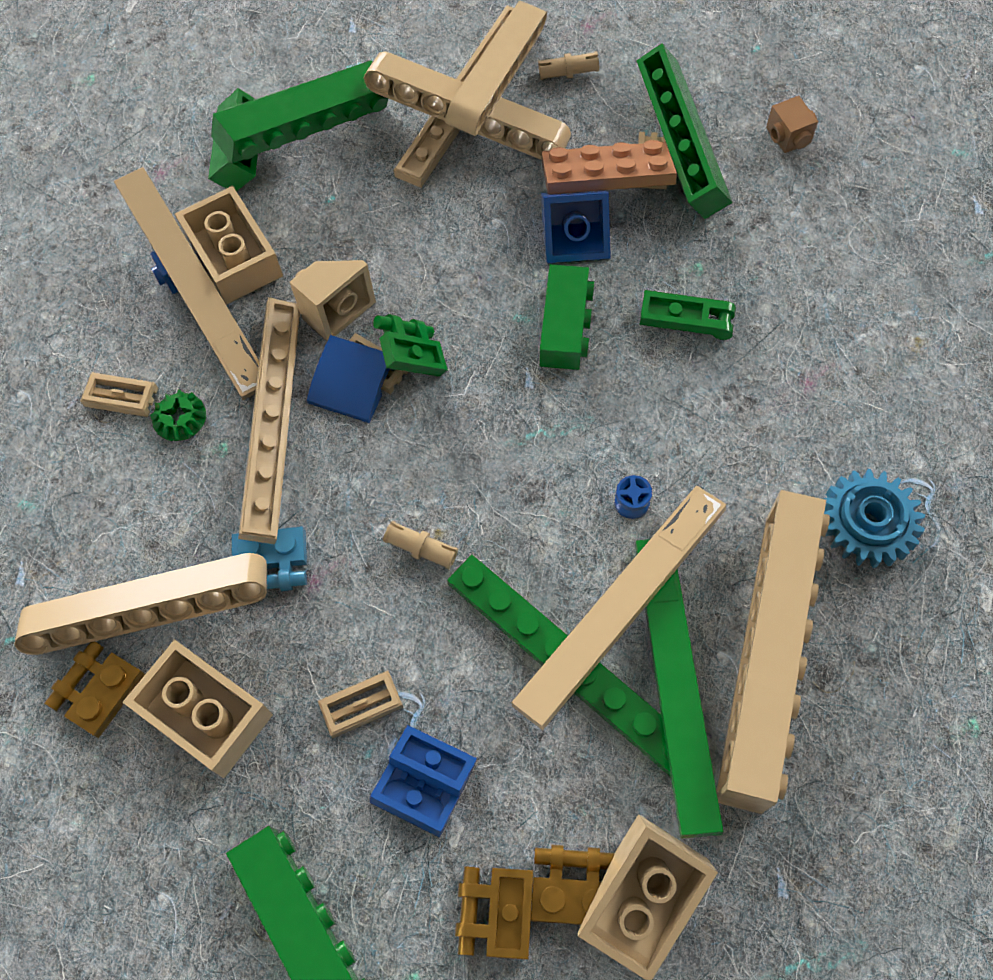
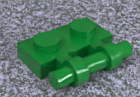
[373,314,448,377]

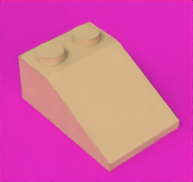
[577,814,718,980]

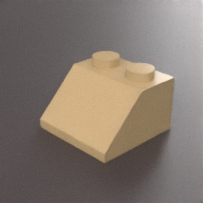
[290,260,376,341]

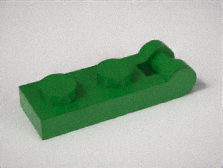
[639,290,736,340]

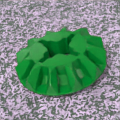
[150,390,206,441]

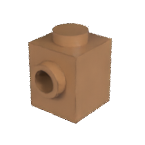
[766,95,818,153]

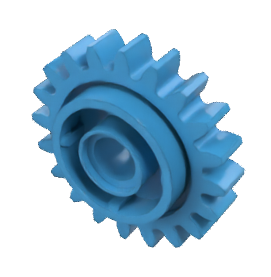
[824,469,925,568]

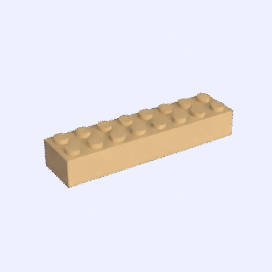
[716,490,830,814]

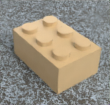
[175,186,283,305]
[122,639,273,778]

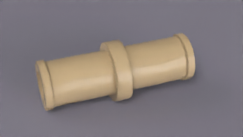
[538,51,599,80]
[383,520,459,570]

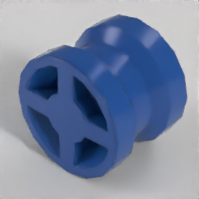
[614,475,652,519]

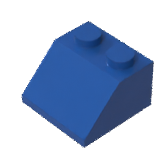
[541,190,611,263]

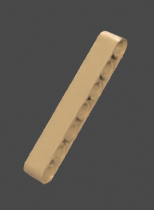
[445,0,547,136]
[364,52,571,160]
[14,553,267,655]

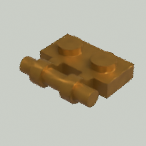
[44,641,145,739]
[531,844,615,925]
[455,866,533,960]

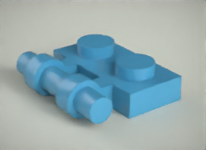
[232,526,307,592]

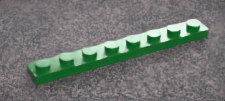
[447,554,671,777]

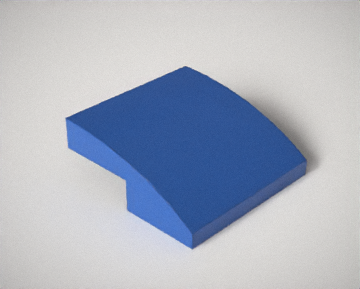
[307,335,390,423]
[370,725,477,838]

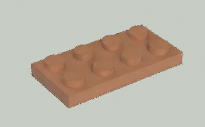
[542,140,677,195]

